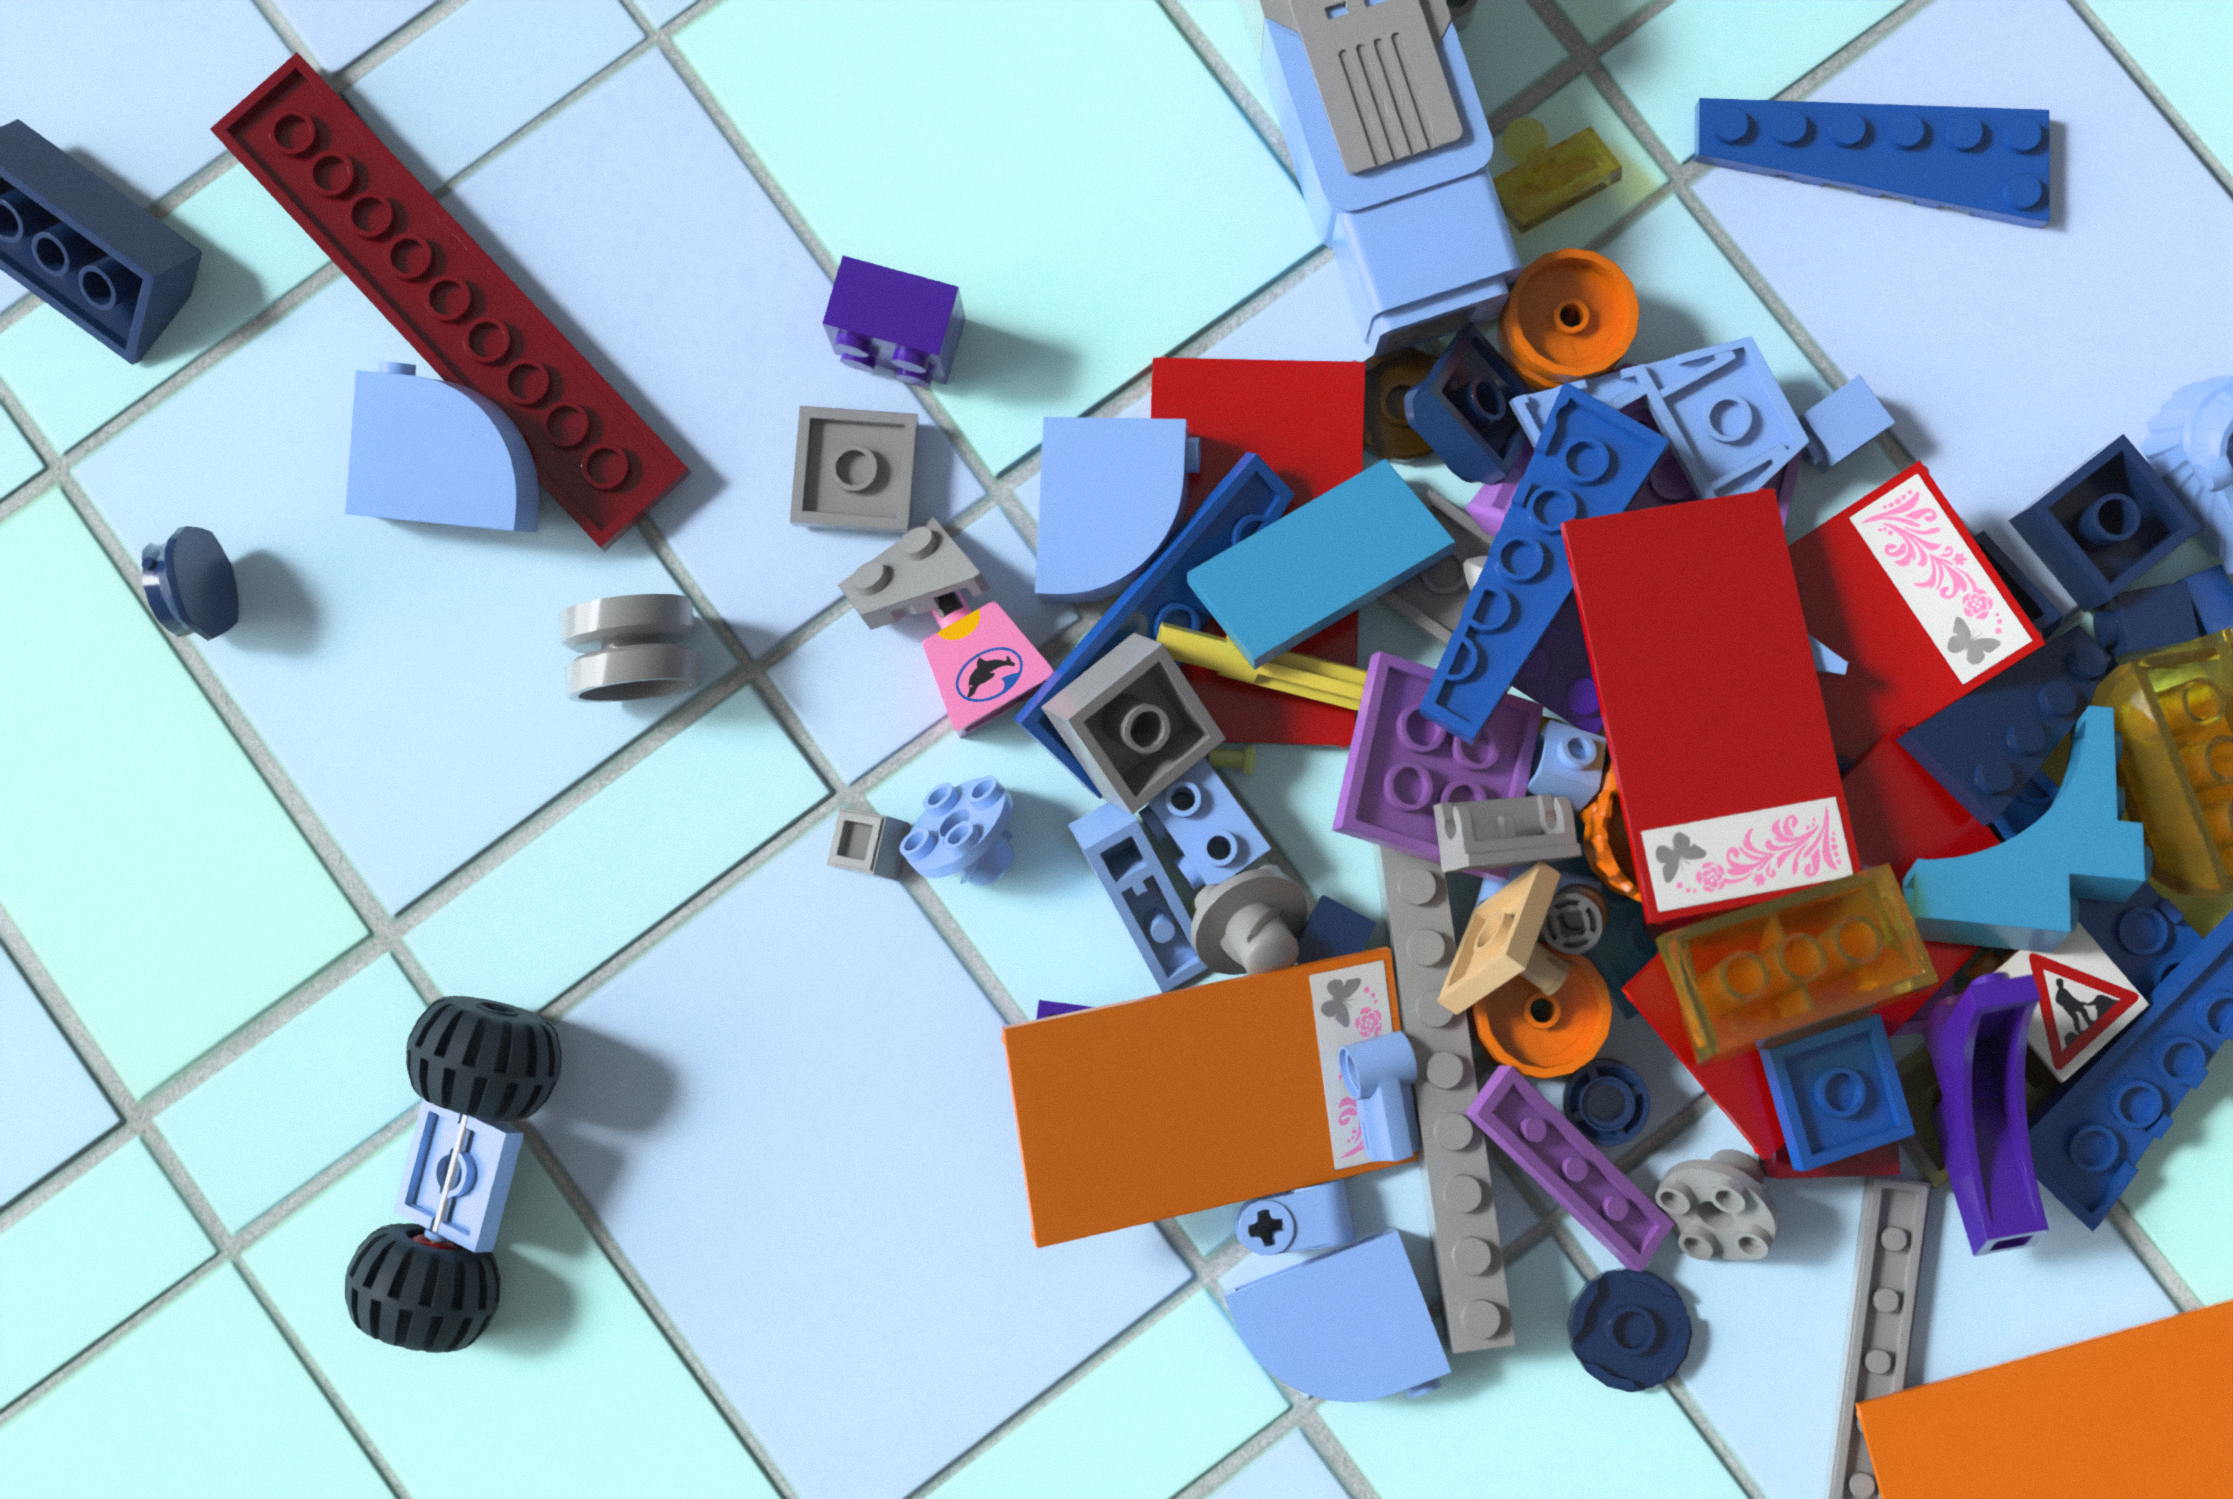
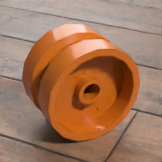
[1496,248,1640,392]
[1466,942,1613,1079]

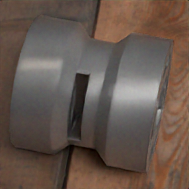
[1541,883,1609,954]

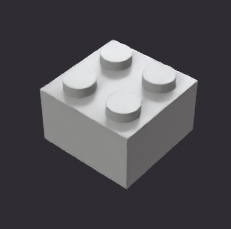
[1041,633,1226,815]

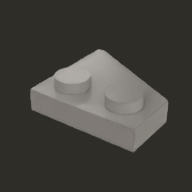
[837,516,990,630]

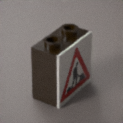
[1954,922,2149,1088]

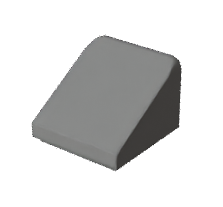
[827,807,911,881]

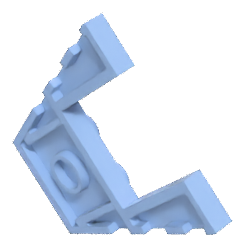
[1509,336,1810,500]

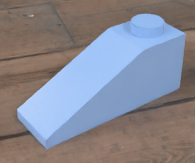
[1068,802,1209,993]

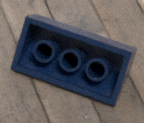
[0,119,203,366]

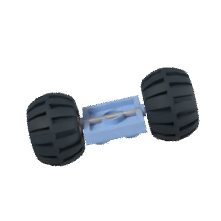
[345,995,562,1353]

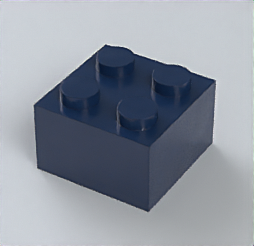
[2008,434,2202,613]

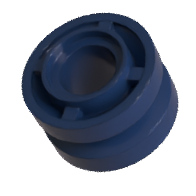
[1562,1058,1650,1147]

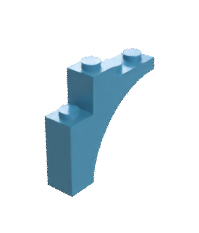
[1902,705,2153,953]

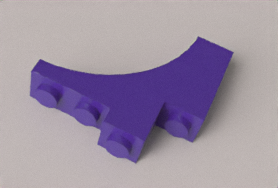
[1922,972,2049,1257]

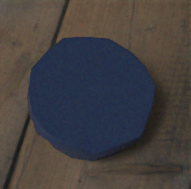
[141,526,239,641]

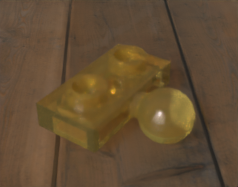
[1492,117,1622,235]

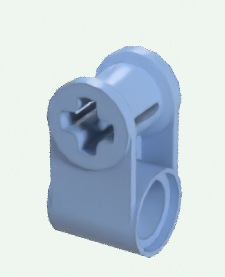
[1234,1179,1356,1256]

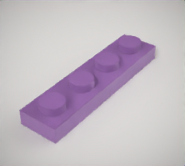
[1465,1065,1675,1272]

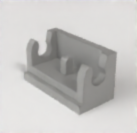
[1433,794,1582,873]

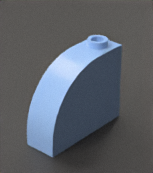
[345,361,539,532]
[1035,417,1201,604]
[1223,1228,1451,1402]

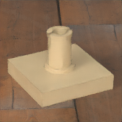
[1437,860,1571,1015]

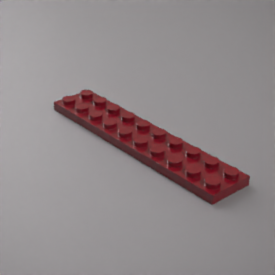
[210,52,691,552]

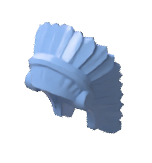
[2140,376,2233,575]

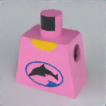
[922,590,1054,738]

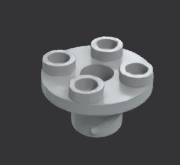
[1190,864,1307,975]
[1655,1149,1780,1261]

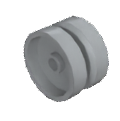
[558,593,702,703]

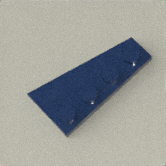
[1896,624,2121,826]

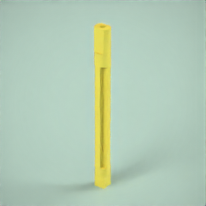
[1156,622,1562,734]

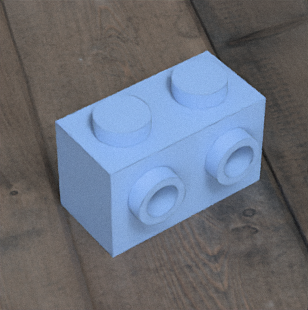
[1137,757,1271,890]

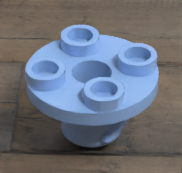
[899,775,1014,886]

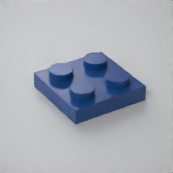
[1758,1013,1915,1172]

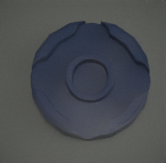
[1567,1267,1692,1392]

